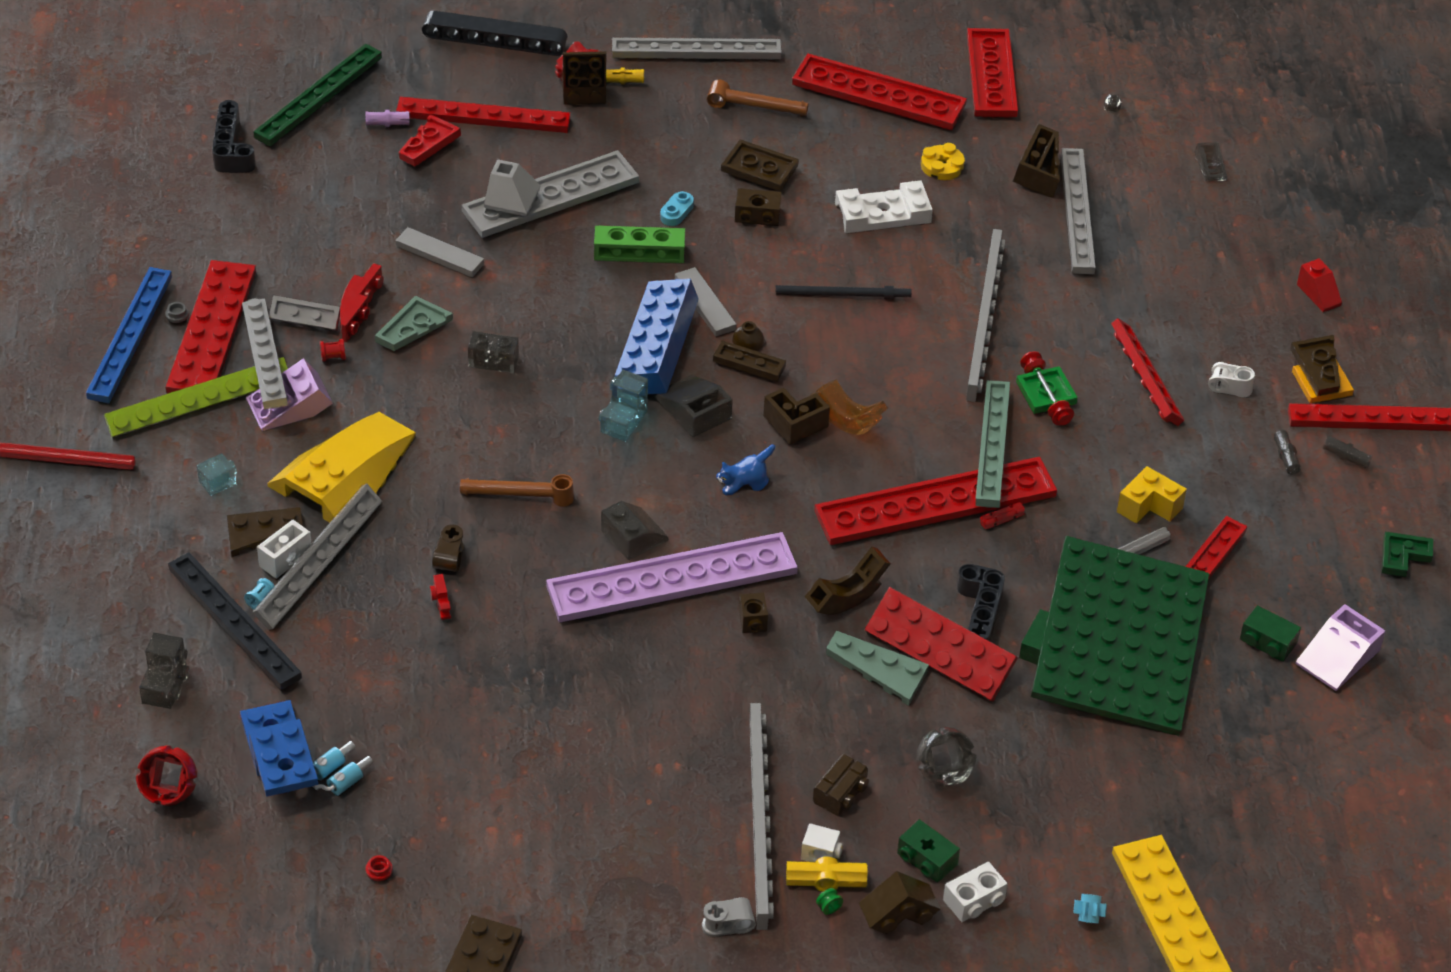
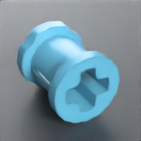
[244,578,275,610]

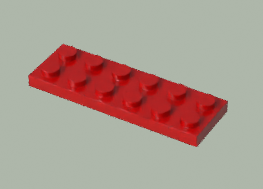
[967,28,1018,118]
[865,587,1018,702]

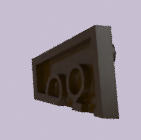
[1290,335,1340,396]
[227,507,302,558]

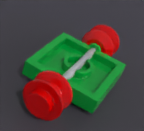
[1016,351,1078,425]

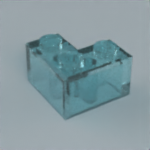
[598,369,648,442]

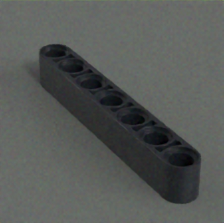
[421,11,568,56]

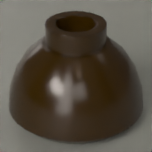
[732,321,764,351]

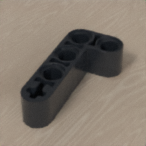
[212,100,256,173]
[957,564,1005,641]

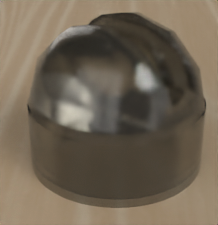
[1104,94,1121,112]

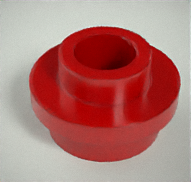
[366,855,393,881]

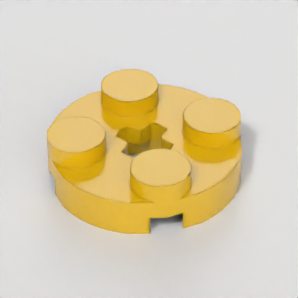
[921,143,965,180]

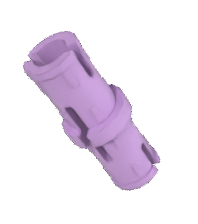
[365,110,409,127]

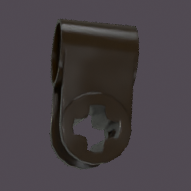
[432,525,464,572]

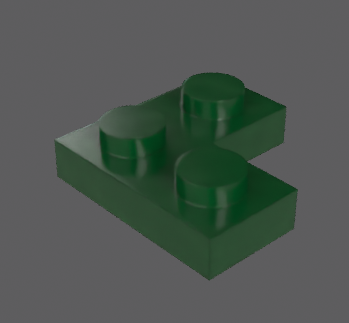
[1381,531,1434,577]

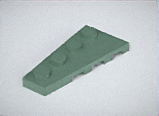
[826,631,929,706]

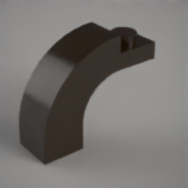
[804,546,891,615]

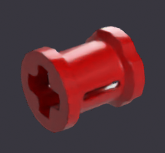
[320,339,346,362]

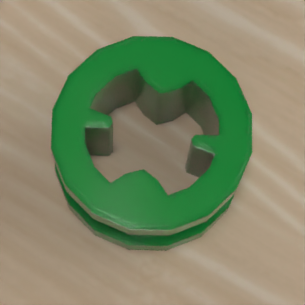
[816,888,843,915]

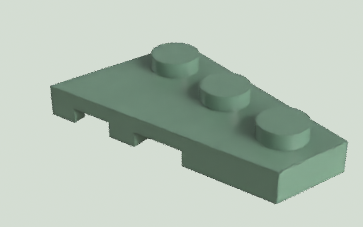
[375,296,453,351]

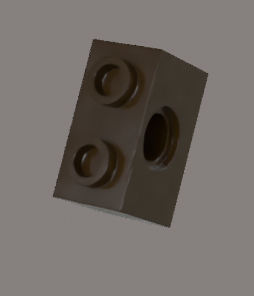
[734,188,782,226]

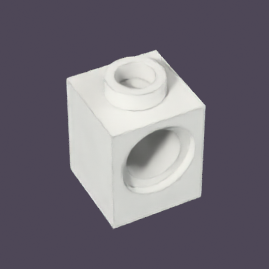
[801,823,843,862]

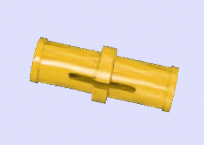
[606,67,644,85]

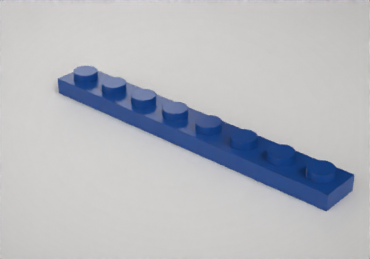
[86,267,172,403]

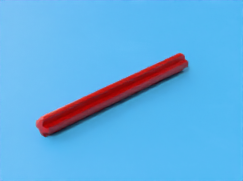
[0,442,136,470]

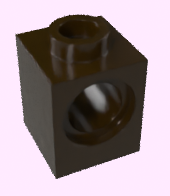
[738,592,768,633]

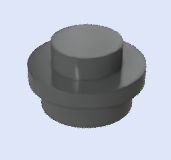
[165,302,189,323]

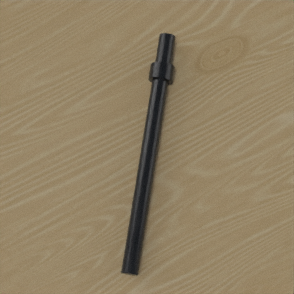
[775,285,912,299]

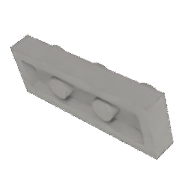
[269,295,340,331]

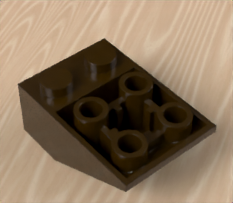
[562,51,606,104]

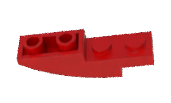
[340,263,384,342]

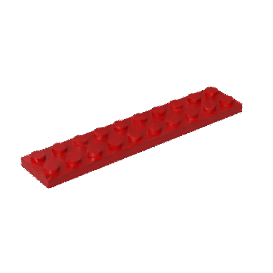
[814,457,1057,545]

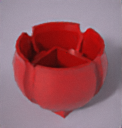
[136,745,198,806]

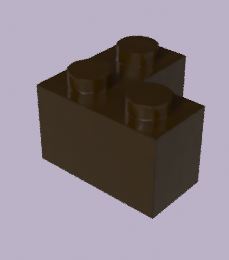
[763,387,830,445]
[859,871,941,935]

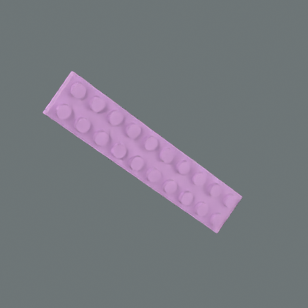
[546,532,797,622]

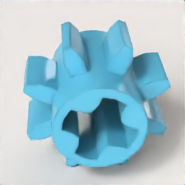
[1073,894,1107,923]

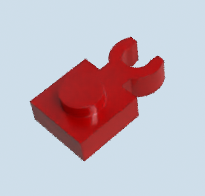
[429,574,451,620]

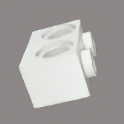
[943,861,1008,922]

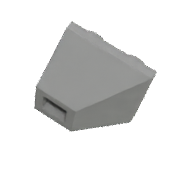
[484,159,540,217]

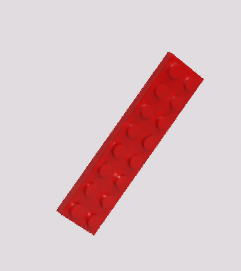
[792,53,967,130]
[166,260,256,394]

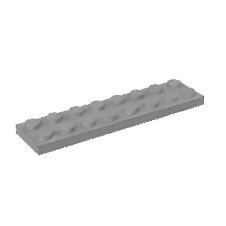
[462,150,639,238]

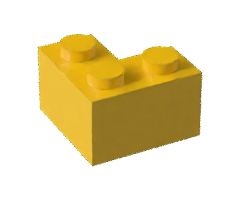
[1117,466,1187,524]

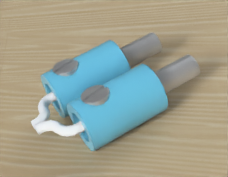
[313,741,373,796]

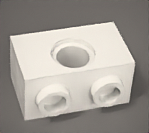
[257,520,311,579]

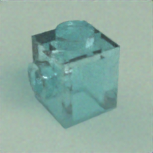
[197,453,237,496]

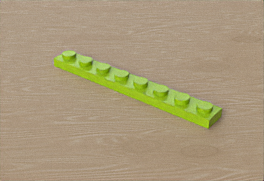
[104,357,288,438]

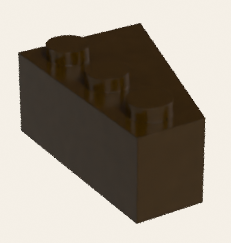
[1012,124,1060,198]

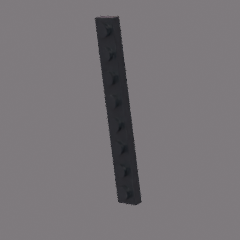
[168,552,302,690]

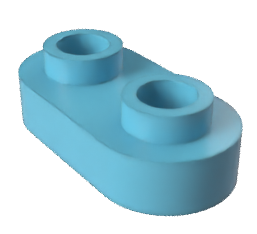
[660,191,694,226]

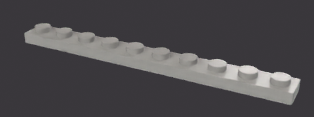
[966,229,1005,402]
[749,703,773,930]

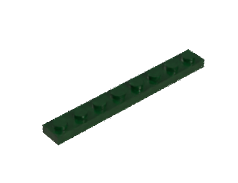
[253,43,382,147]

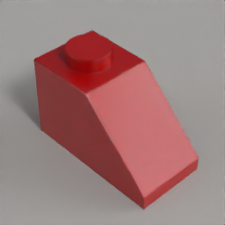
[1297,258,1342,312]

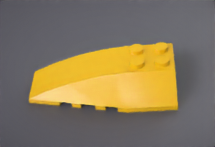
[267,412,416,523]

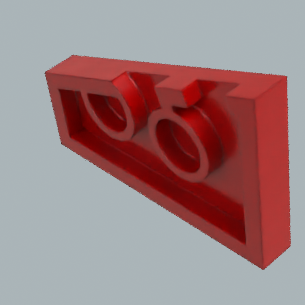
[399,114,461,166]

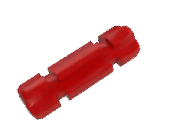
[980,502,1025,530]

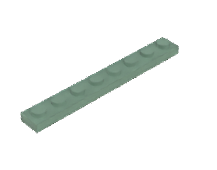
[975,380,1010,508]

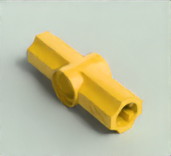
[786,856,867,892]

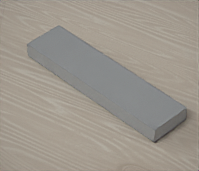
[396,227,484,277]
[675,267,736,336]

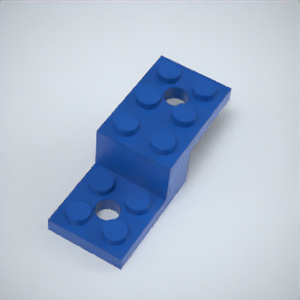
[240,700,318,797]

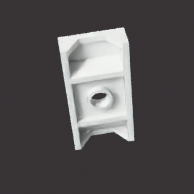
[835,181,932,233]

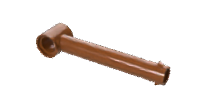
[707,80,809,116]
[460,474,574,507]

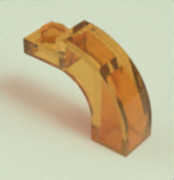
[811,380,888,435]

